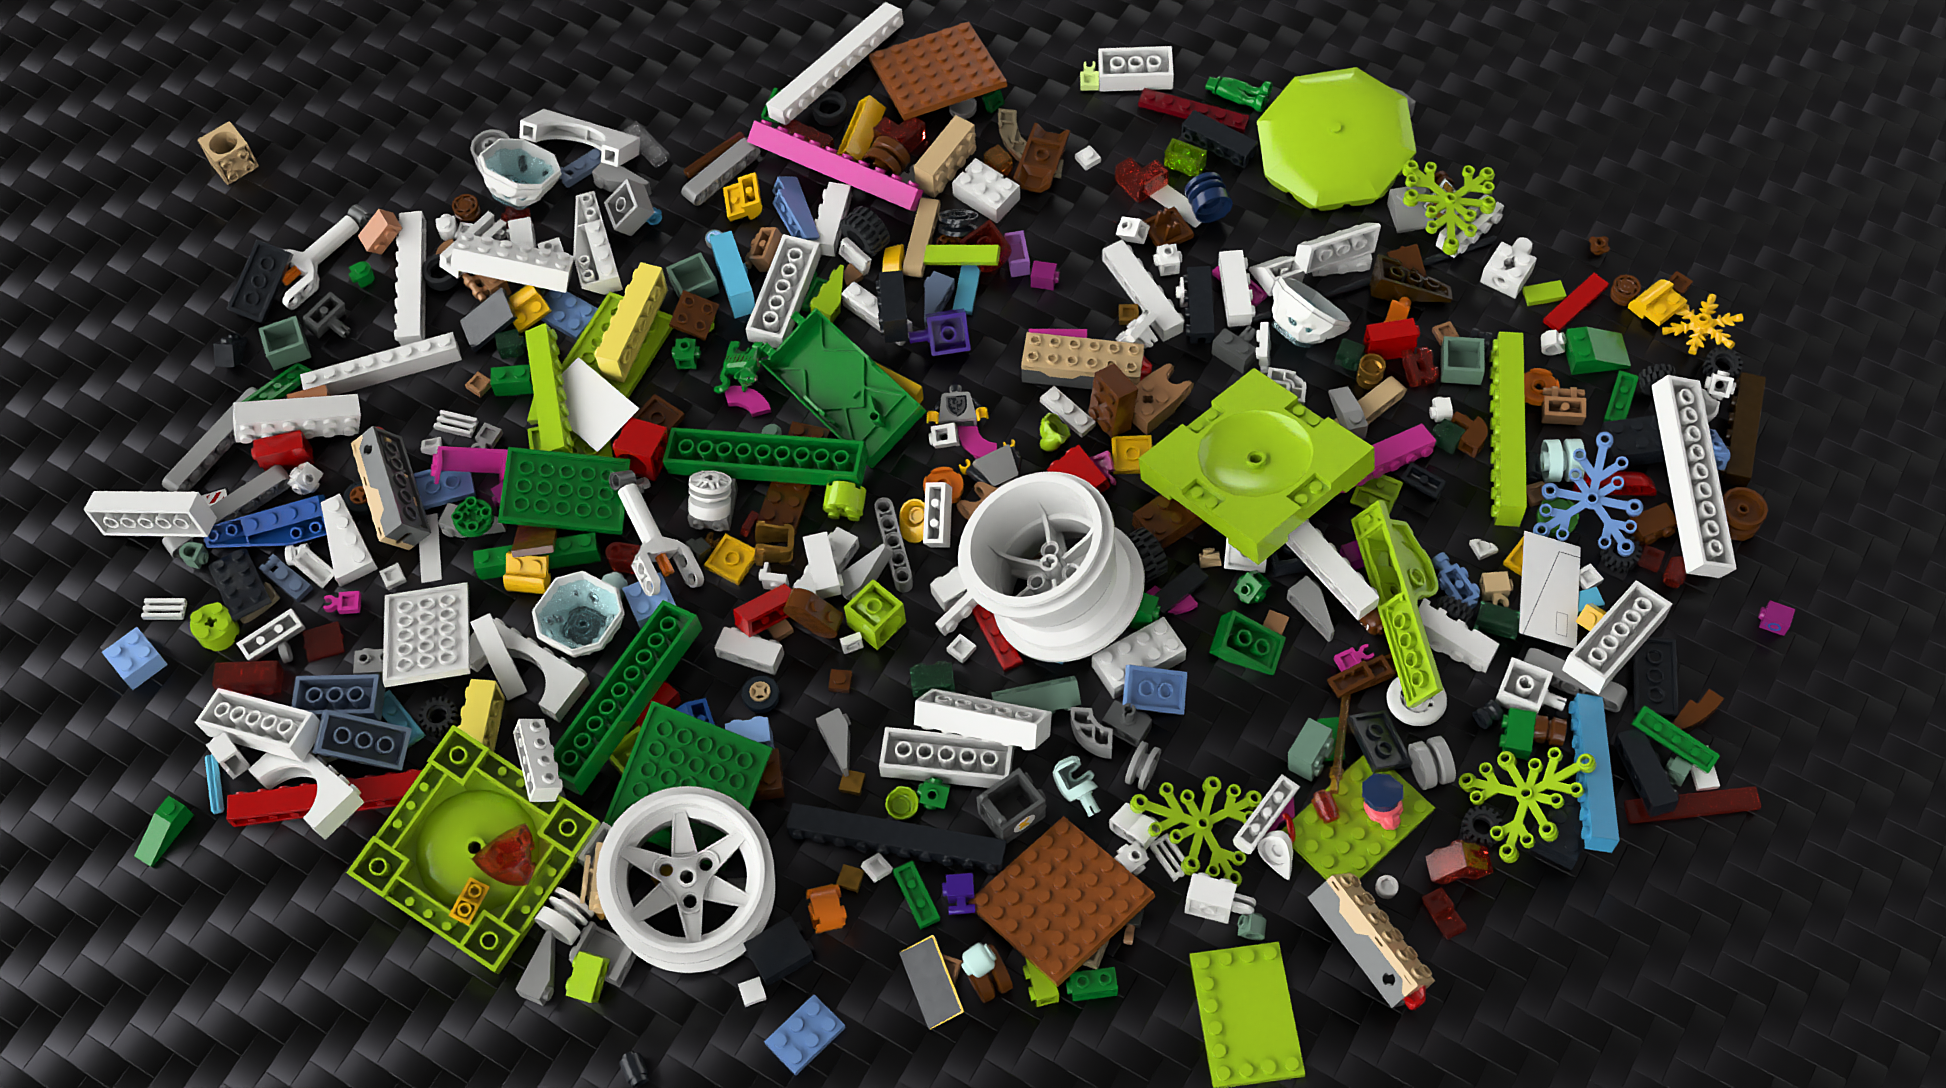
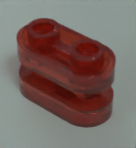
[1401,346,1439,387]
[606,542,644,574]

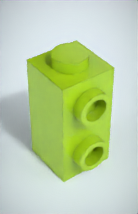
[1022,959,1059,1007]

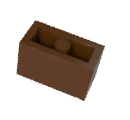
[1626,502,1678,546]

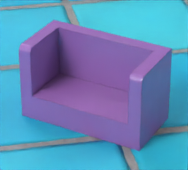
[1005,230,1030,277]

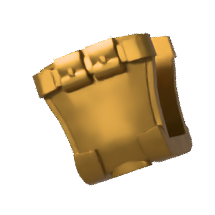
[754,521,794,566]

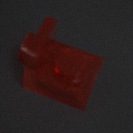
[501,206,530,229]

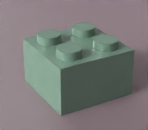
[666,252,719,299]
[259,316,312,370]
[1441,336,1485,385]
[1288,718,1334,782]

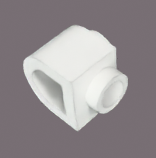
[436,214,458,241]
[1541,329,1567,355]
[1429,397,1453,422]

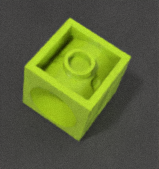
[844,579,906,650]

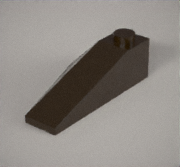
[1370,254,1453,302]

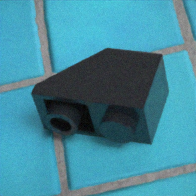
[213,333,248,367]

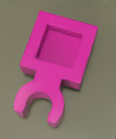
[1089,451,1116,485]
[323,591,362,614]
[1334,644,1374,672]

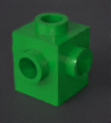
[672,338,701,369]
[1233,570,1271,604]
[917,777,951,810]

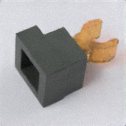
[685,532,720,565]

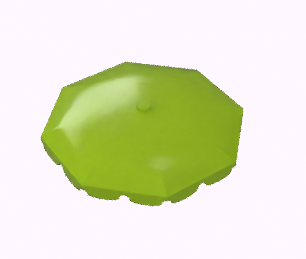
[1257,67,1416,211]

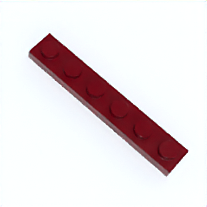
[1138,88,1249,134]

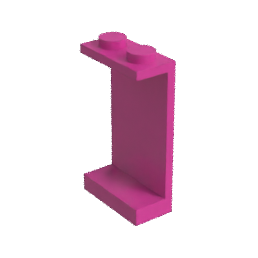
[430,446,508,484]

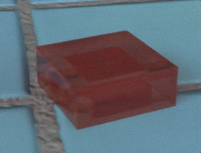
[740,510,759,537]
[1637,545,1665,573]

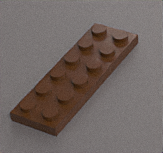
[756,421,831,535]

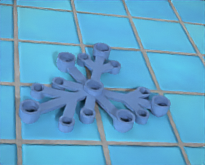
[1533,432,1643,557]

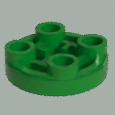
[451,496,494,537]

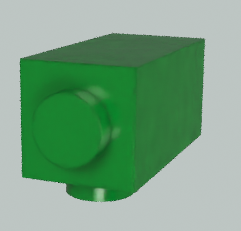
[1066,967,1118,1001]

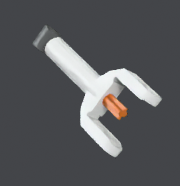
[282,204,373,310]
[609,470,704,596]

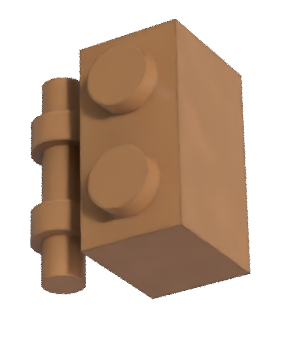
[745,227,783,272]
[462,273,511,303]
[1541,386,1586,425]

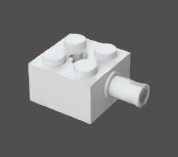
[1495,657,1567,714]

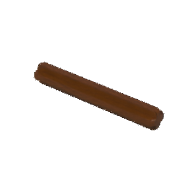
[683,131,745,178]

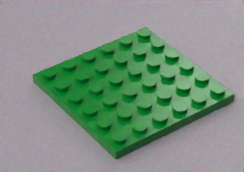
[604,701,773,871]

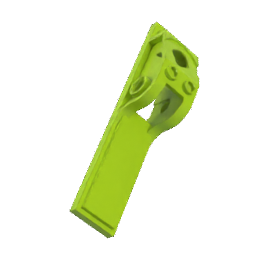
[1351,500,1444,708]

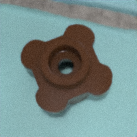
[1589,236,1610,255]

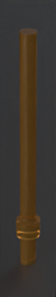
[1329,694,1351,794]

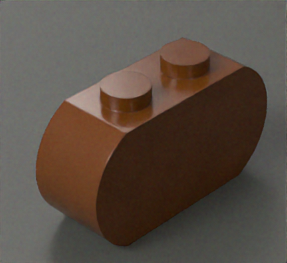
[783,588,844,638]

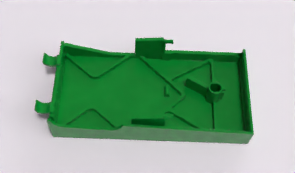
[759,308,926,469]

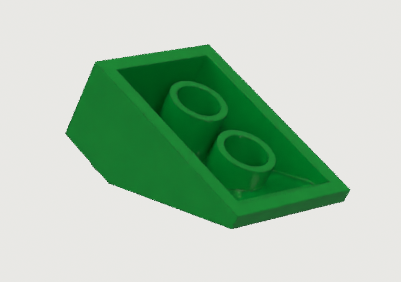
[1564,327,1631,375]
[1209,610,1286,675]

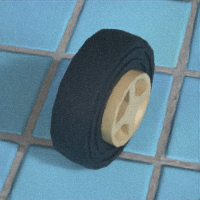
[742,676,780,713]

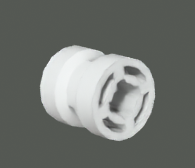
[285,543,310,566]

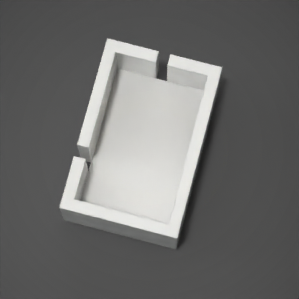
[952,158,1020,223]

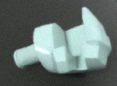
[1053,756,1101,817]

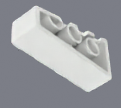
[321,494,378,587]
[1418,598,1499,673]

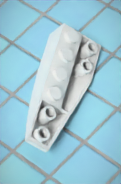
[573,191,623,295]

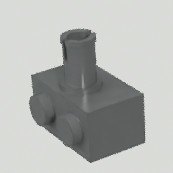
[303,292,351,338]
[1212,326,1257,374]
[1102,700,1152,748]

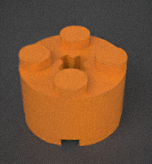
[806,884,847,934]

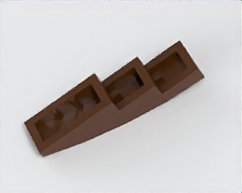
[1327,653,1398,698]

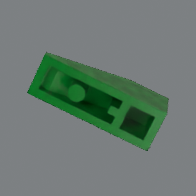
[134,795,194,867]

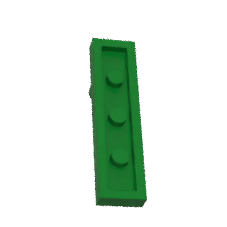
[242,362,312,402]
[1632,706,1720,774]

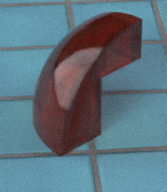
[472,823,535,886]

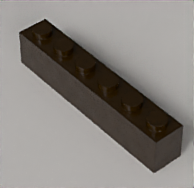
[1719,372,1766,488]

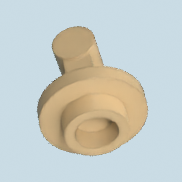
[1199,548,1221,568]

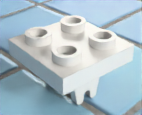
[1115,310,1158,349]

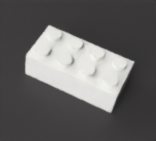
[1098,46,1173,91]
[1092,617,1186,699]

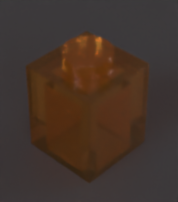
[984,144,1013,175]

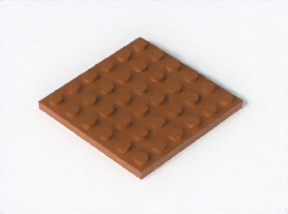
[868,22,1007,120]
[968,816,1155,987]

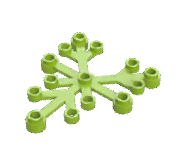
[1402,160,1496,255]
[1459,747,1597,863]
[1129,776,1262,888]

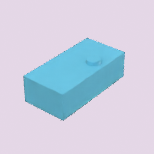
[709,231,755,318]

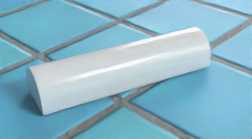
[1233,774,1300,854]

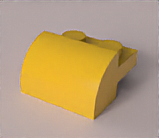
[723,172,762,221]
[1628,280,1687,326]
[509,285,552,333]
[503,552,551,594]

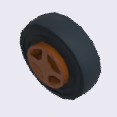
[343,481,371,516]

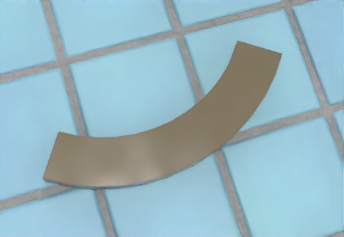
[998,108,1064,178]

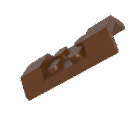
[1014,123,1070,193]

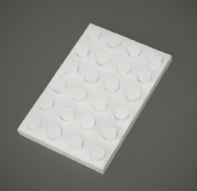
[383,582,470,687]

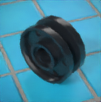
[938,209,978,237]

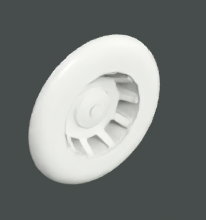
[1387,677,1447,726]

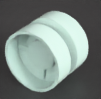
[1540,439,1585,483]

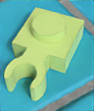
[1080,61,1099,91]

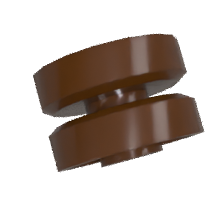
[862,136,910,176]
[1723,487,1768,541]
[962,944,1013,1003]

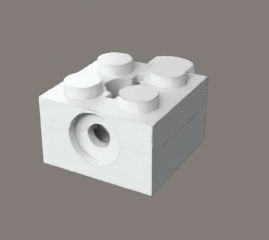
[1480,237,1537,298]
[1184,873,1256,924]

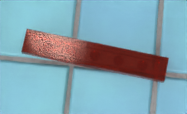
[1624,786,1762,824]

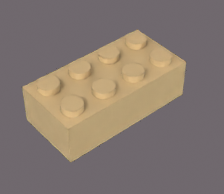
[914,115,976,199]

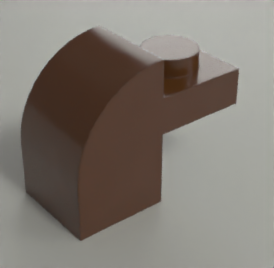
[1449,411,1488,459]

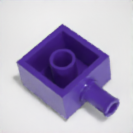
[908,308,971,356]

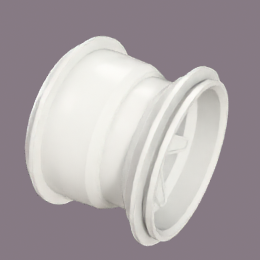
[958,472,1145,662]
[596,786,775,973]

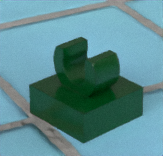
[982,89,1005,113]

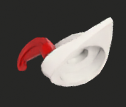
[1257,813,1296,880]

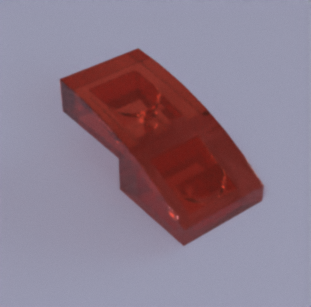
[1422,887,1466,940]

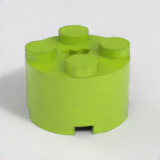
[823,481,867,521]
[190,602,239,651]

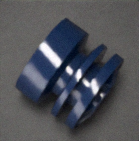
[1185,172,1233,223]

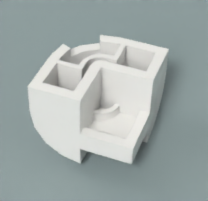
[1267,367,1306,406]

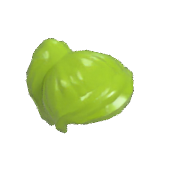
[1040,413,1071,452]

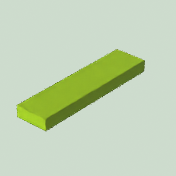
[924,245,1000,265]

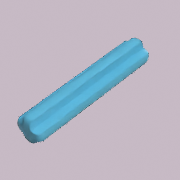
[205,754,224,814]

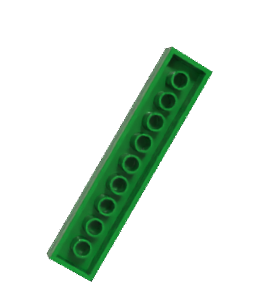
[662,428,869,488]
[553,600,703,796]

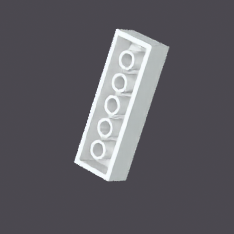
[450,232,574,293]
[746,234,821,348]
[233,394,361,444]
[84,491,217,537]
[1562,580,1672,695]
[195,688,320,762]
[914,688,1052,750]
[879,727,1014,788]

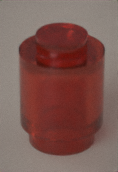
[1663,556,1687,588]
[1311,789,1340,824]

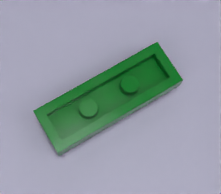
[1603,370,1639,422]
[893,861,940,930]

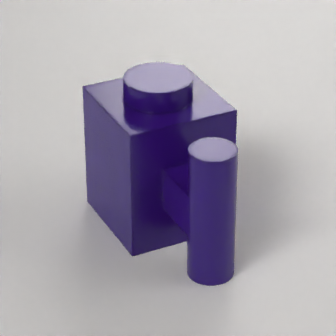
[942,873,976,915]

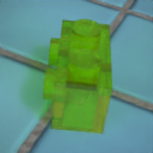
[1164,138,1207,177]

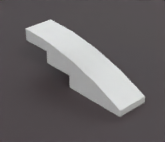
[470,613,527,701]

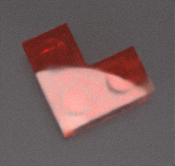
[873,117,926,153]
[1115,157,1168,203]
[1425,840,1493,885]

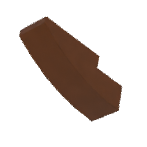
[1672,689,1724,733]

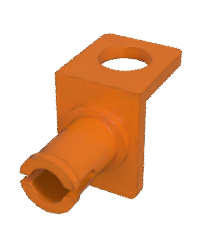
[1384,297,1411,322]

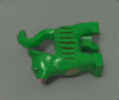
[714,341,767,393]

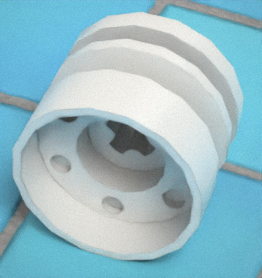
[688,471,732,521]
[534,887,595,945]

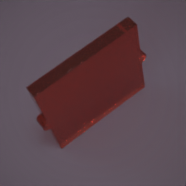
[303,621,345,662]

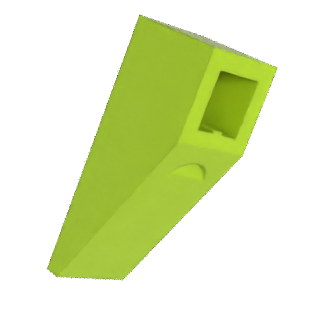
[809,264,844,323]

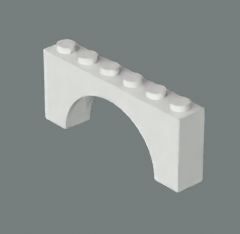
[519,109,640,167]
[470,618,590,723]
[248,749,364,840]

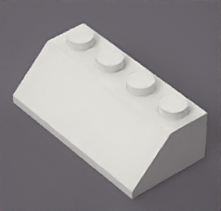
[1295,223,1381,274]

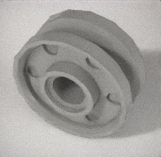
[1125,741,1161,790]

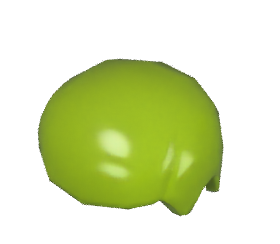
[885,786,919,820]

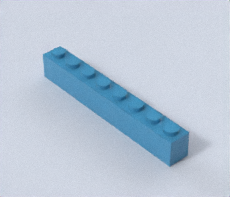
[1568,693,1619,853]

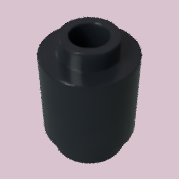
[1526,452,1541,483]
[619,1051,649,1087]

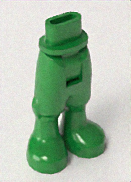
[1205,76,1273,112]

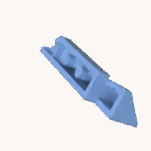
[772,176,820,240]

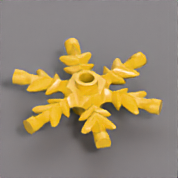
[1662,294,1743,355]

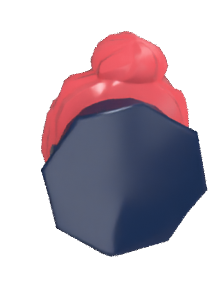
[1362,773,1404,830]

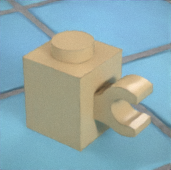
[1479,571,1513,611]

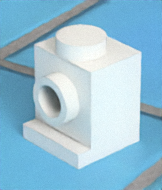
[929,423,960,449]

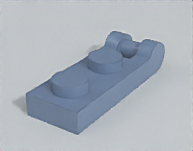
[559,148,602,187]
[258,554,313,603]

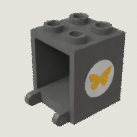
[977,768,1046,843]

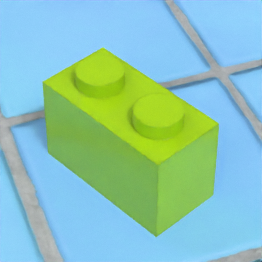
[566,951,611,1003]

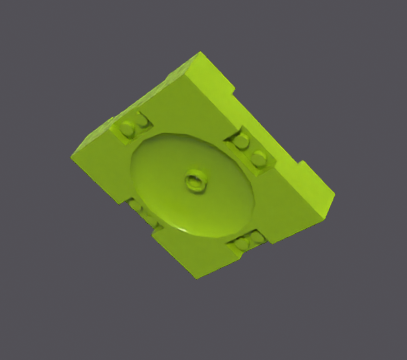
[1138,368,1375,565]
[346,725,601,974]

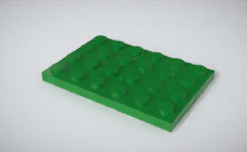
[498,447,630,535]

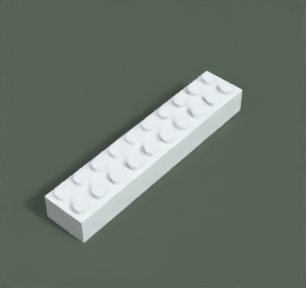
[1652,375,1737,578]

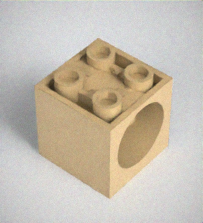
[197,121,259,185]

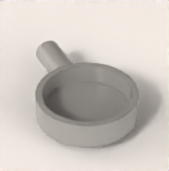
[949,98,977,120]

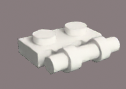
[1256,322,1271,373]

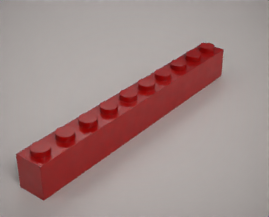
[227,769,422,827]

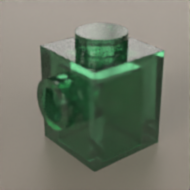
[495,329,526,360]
[1335,338,1367,371]
[1431,418,1466,454]

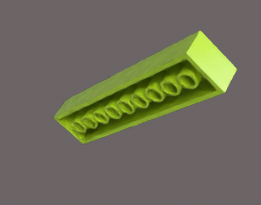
[1489,332,1527,527]

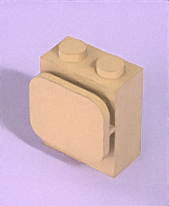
[580,842,604,914]

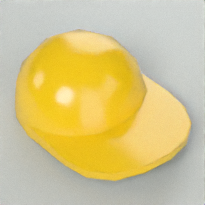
[899,499,925,543]

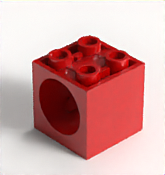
[612,417,669,481]

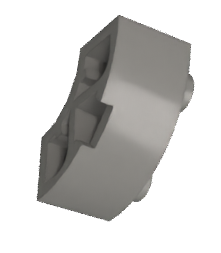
[1071,707,1113,759]

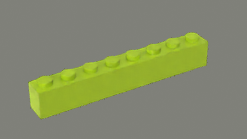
[525,323,574,453]

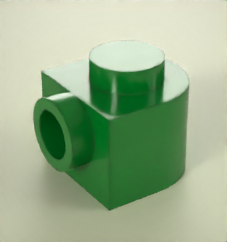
[348,261,375,289]

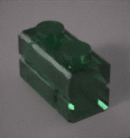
[1473,601,1520,640]
[910,661,955,698]

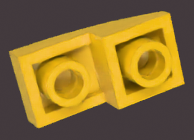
[882,244,905,272]
[449,877,490,926]

